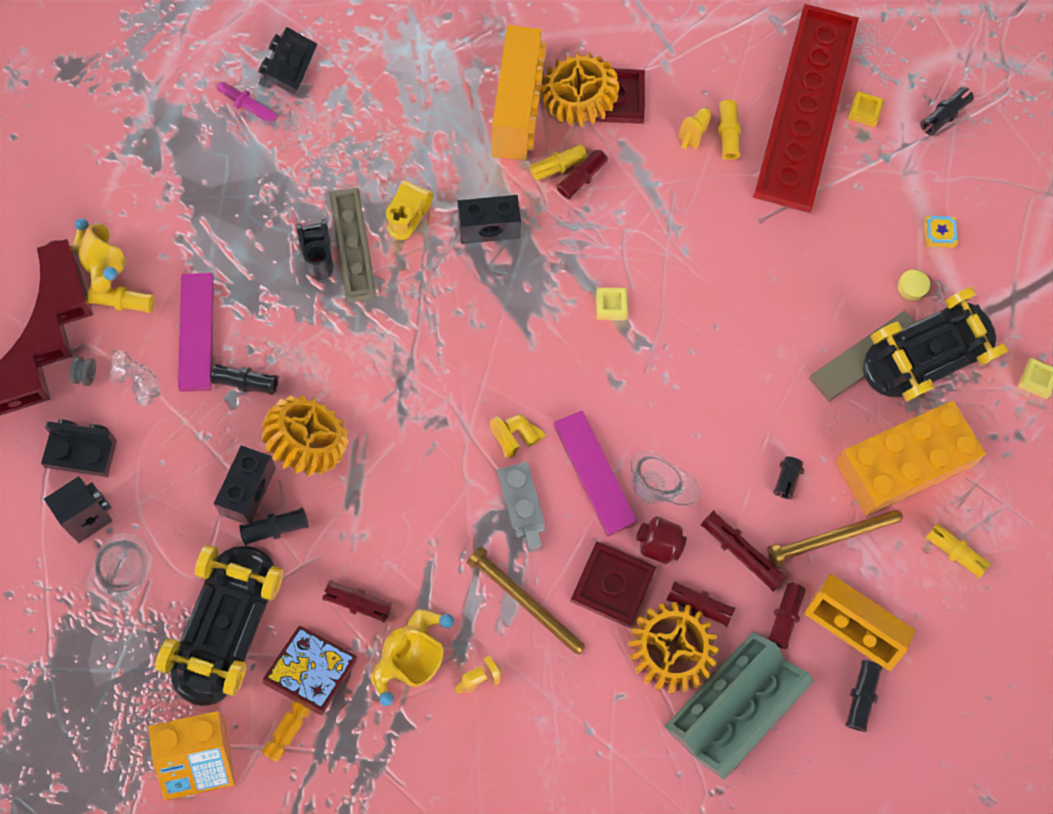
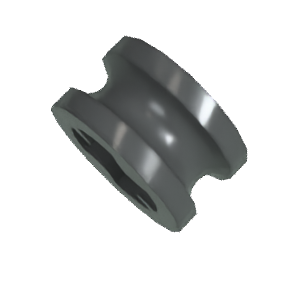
[70,356,96,386]

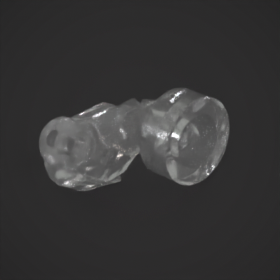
[109,350,161,405]

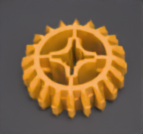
[541,51,620,128]
[261,395,349,477]
[628,602,719,694]

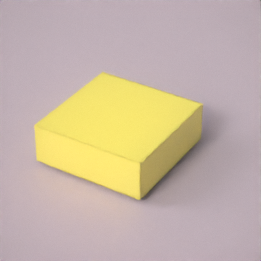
[596,288,628,320]
[1018,358,1053,399]

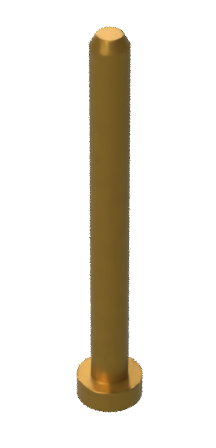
[767,510,903,567]
[466,546,585,655]

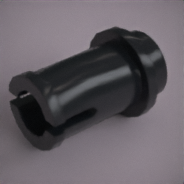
[773,456,805,499]

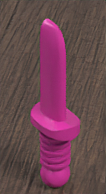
[217,82,277,122]

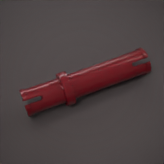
[700,510,787,592]

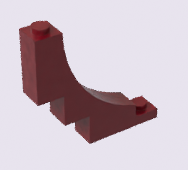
[0,239,94,416]

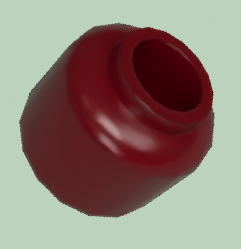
[636,516,687,564]

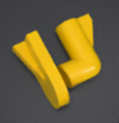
[678,107,711,150]
[489,414,546,459]
[454,655,503,695]

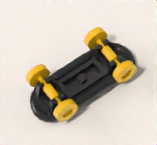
[863,286,1009,402]
[155,544,284,706]

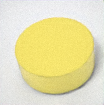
[897,269,930,301]

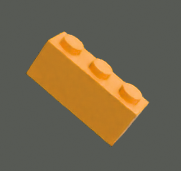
[804,573,916,672]

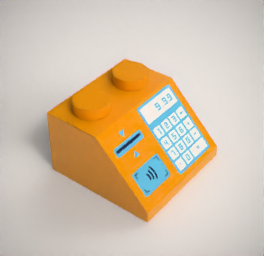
[148,711,235,801]

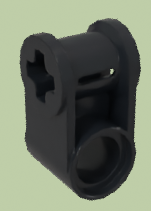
[296,219,334,280]

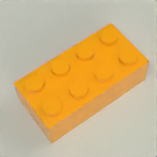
[492,25,547,161]
[835,400,986,517]

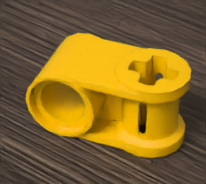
[386,180,433,241]

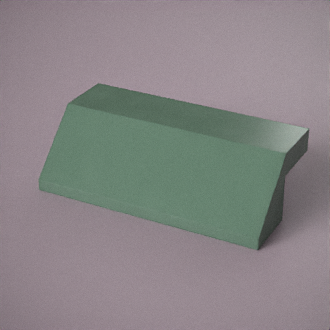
[664,632,814,780]

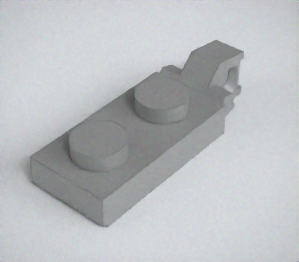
[497,462,545,553]

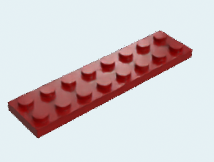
[753,4,859,213]

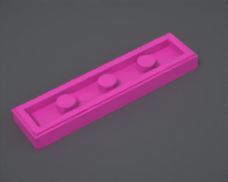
[178,273,214,392]
[553,410,637,537]

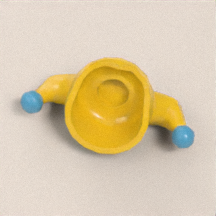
[72,218,126,294]
[370,609,454,706]

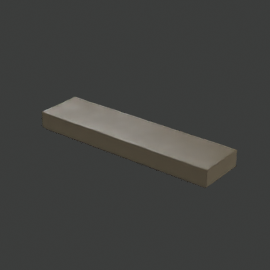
[329,188,377,303]
[809,310,915,402]

